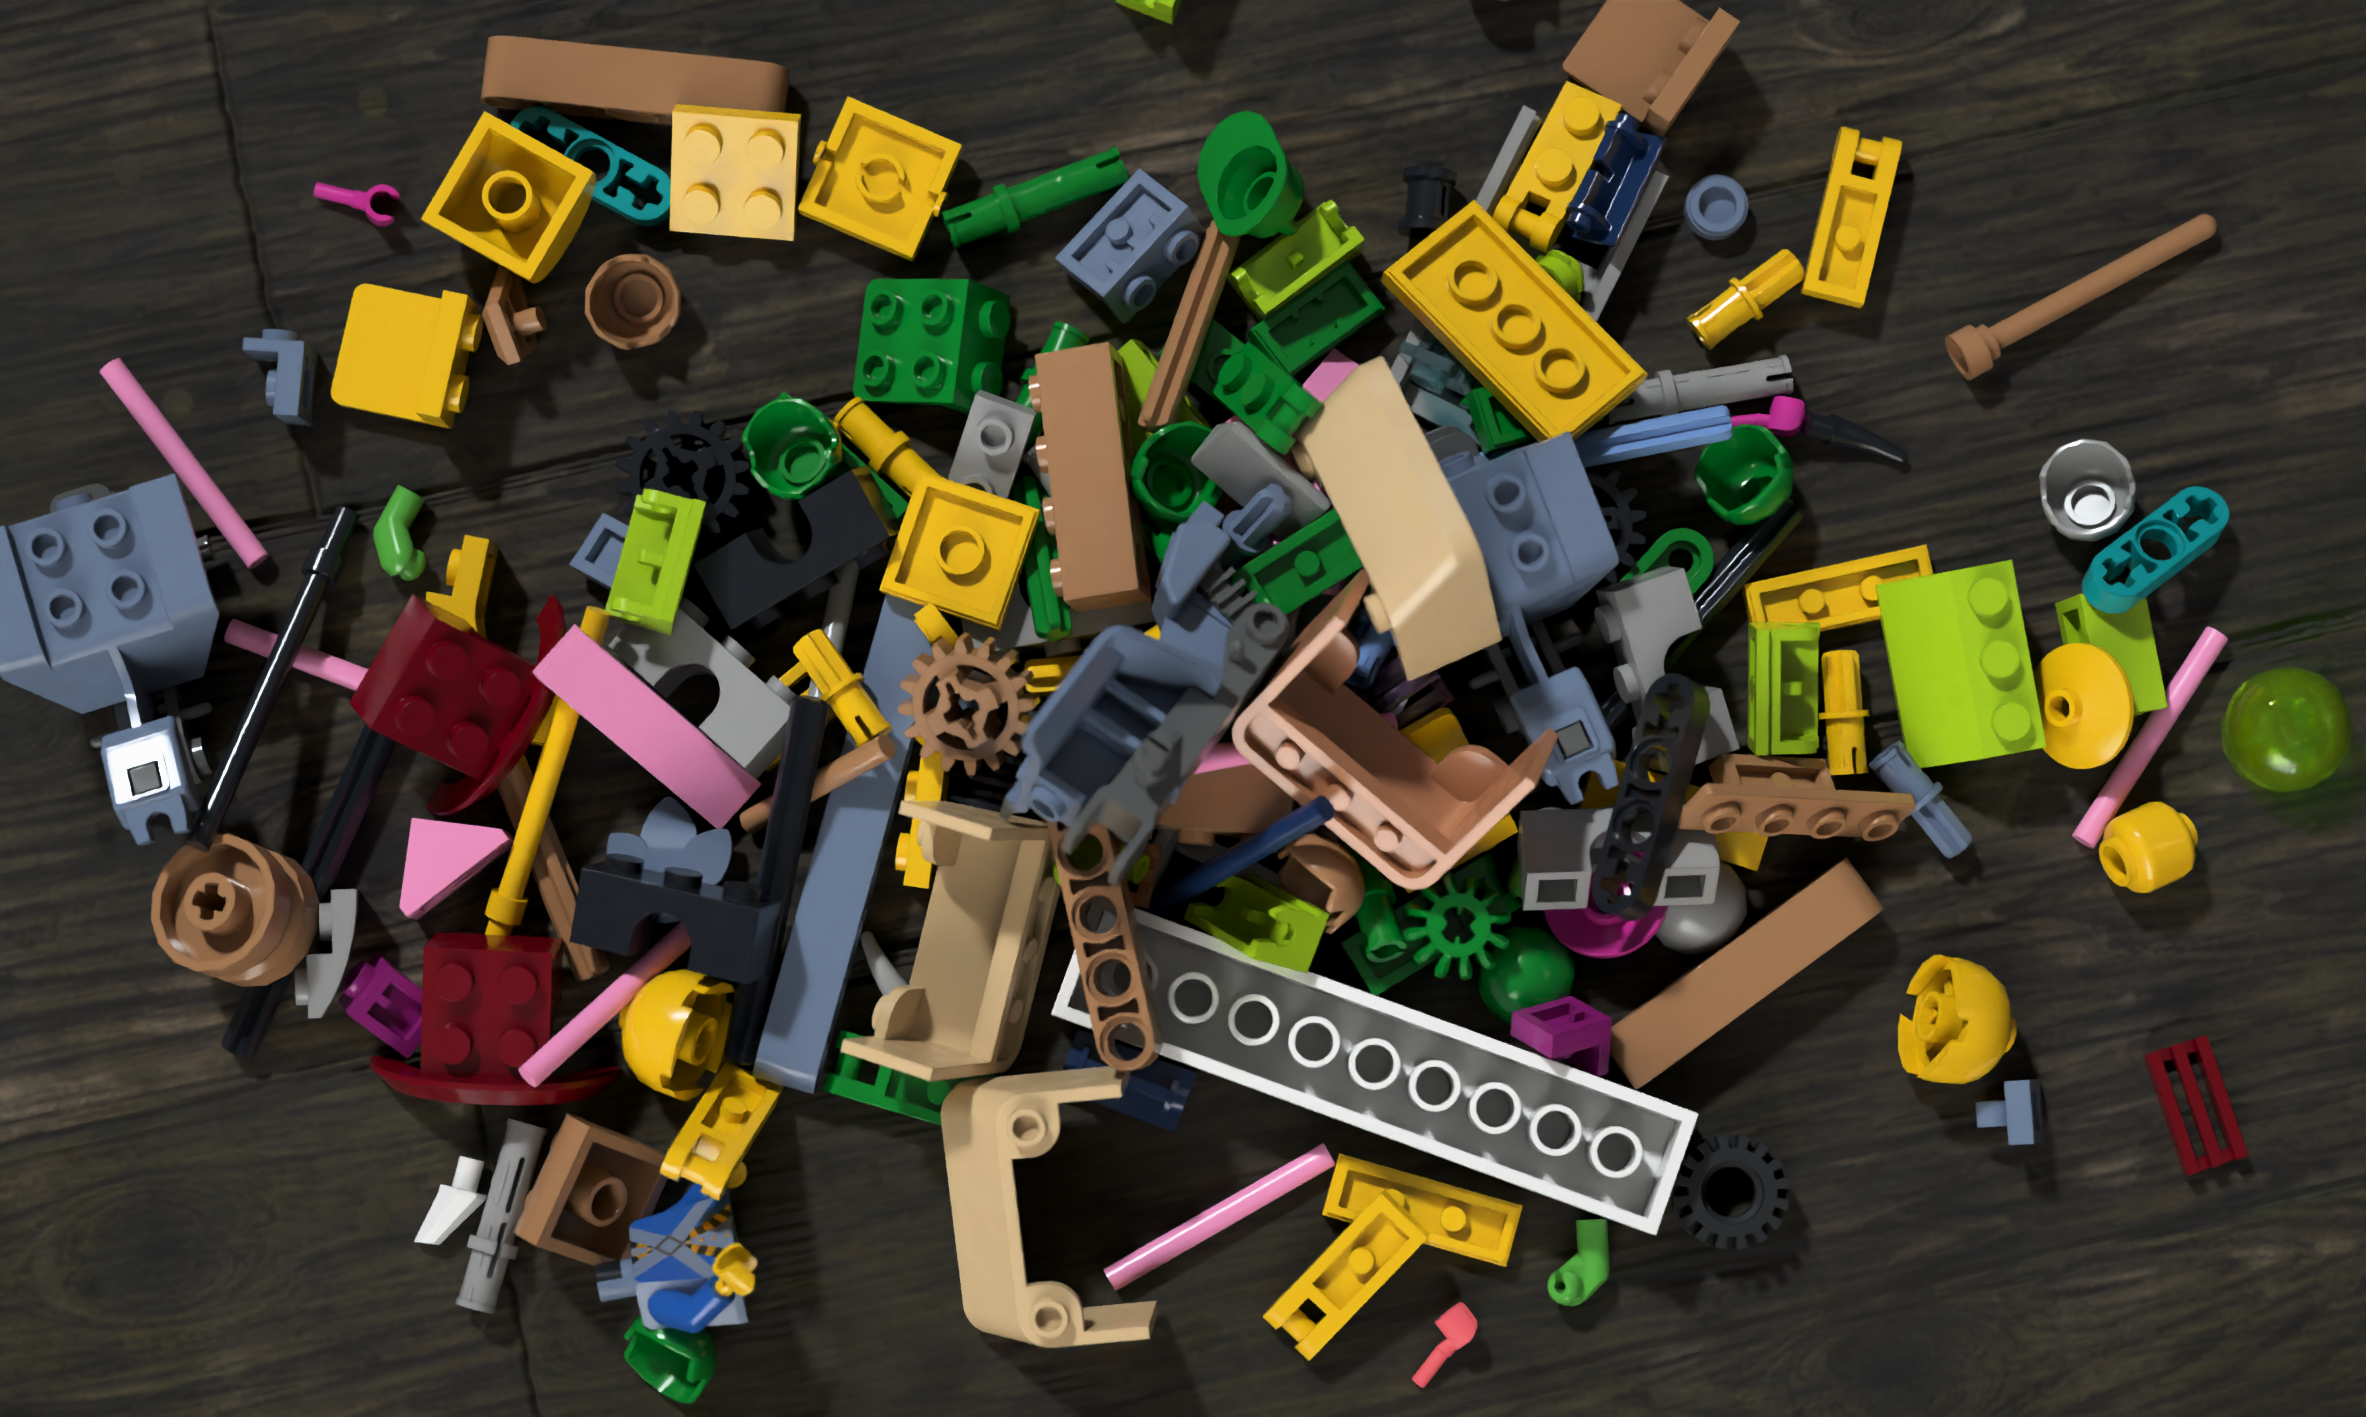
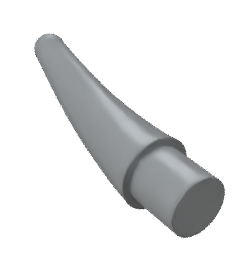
[860,931,908,995]

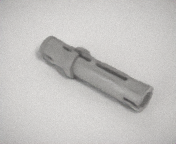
[1604,355,1793,425]
[455,1118,548,1314]

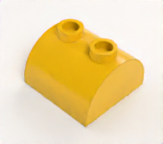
[421,111,596,284]

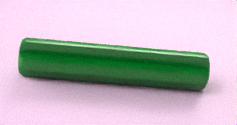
[1011,475,1073,643]

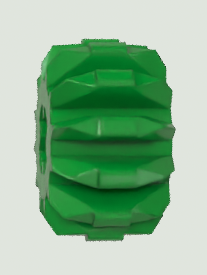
[1402,872,1511,981]

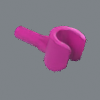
[314,182,400,226]
[1730,396,1805,437]

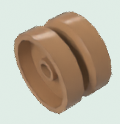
[151,834,319,987]

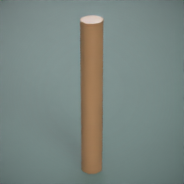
[740,734,896,834]

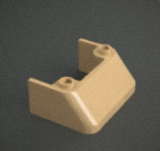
[1289,356,1502,681]
[840,801,1061,1081]
[941,1066,1158,1348]

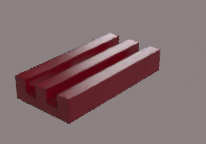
[2143,1035,2249,1176]

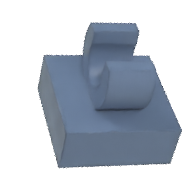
[1975,1079,2045,1145]

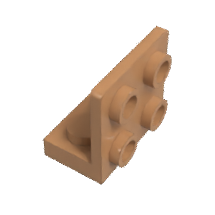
[1562,0,1740,136]

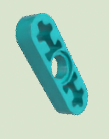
[510,106,671,226]
[2082,486,2229,614]

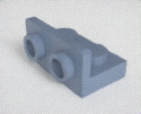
[1055,168,1206,324]

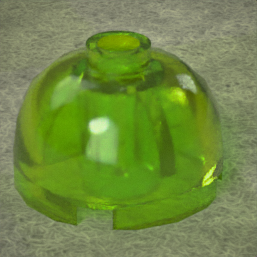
[2220,667,2353,793]

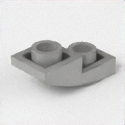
[295,889,359,1018]

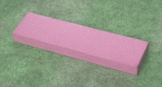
[532,624,761,829]

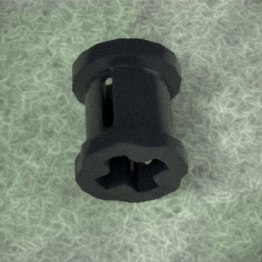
[1398,166,1457,240]

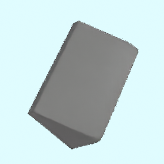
[1191,421,1331,540]

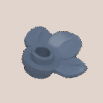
[607,797,733,923]

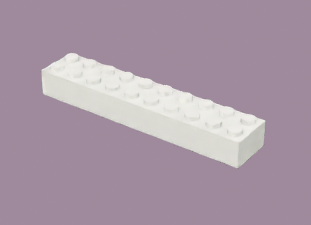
[1051,897,1698,1235]

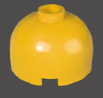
[1898,955,2017,1084]
[618,969,735,1102]

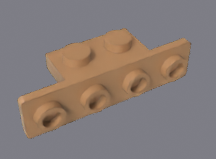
[1678,753,1916,841]

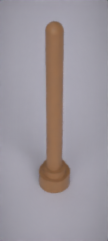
[1945,214,2217,380]

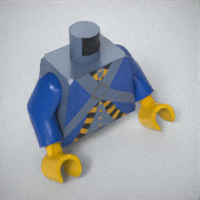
[595,1161,758,1333]

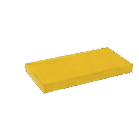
[1381,200,1648,442]

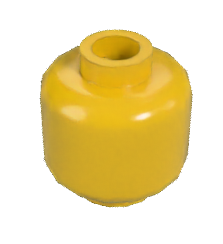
[2099,802,2198,893]

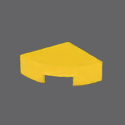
[914,602,973,667]

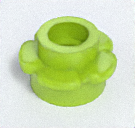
[1535,250,1585,303]

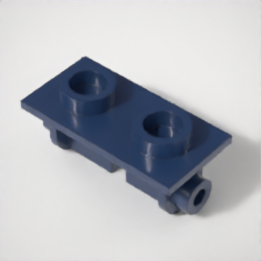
[1565,113,1668,247]
[1062,1028,1197,1132]

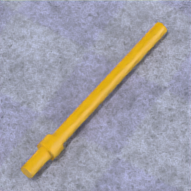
[485,606,611,936]

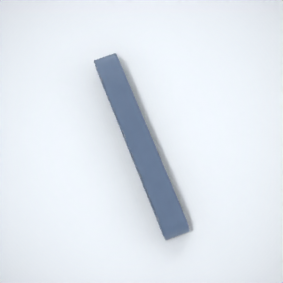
[753,594,950,1094]

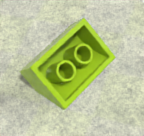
[1875,560,2047,768]

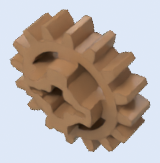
[898,633,1040,775]

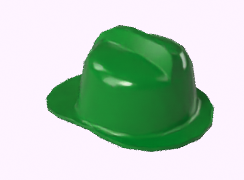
[1197,111,1305,238]

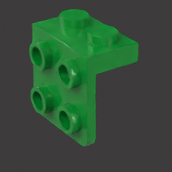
[853,279,1011,415]

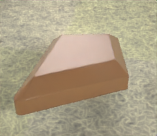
[482,265,547,365]

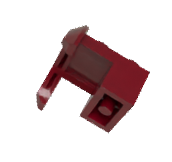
[349,594,567,816]
[370,932,622,1105]

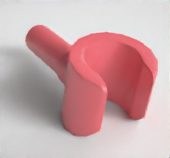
[1412,1302,1478,1388]

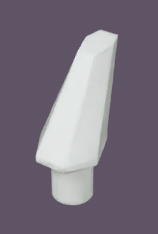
[414,1156,487,1245]

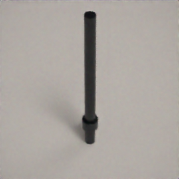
[185,506,360,852]

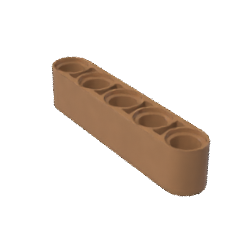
[481,36,790,126]
[1047,820,1162,1071]
[1609,857,1884,1090]

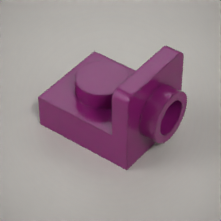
[338,952,422,1059]
[1511,996,1612,1077]

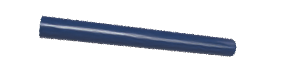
[1145,796,1335,917]

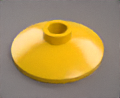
[2033,643,2134,769]

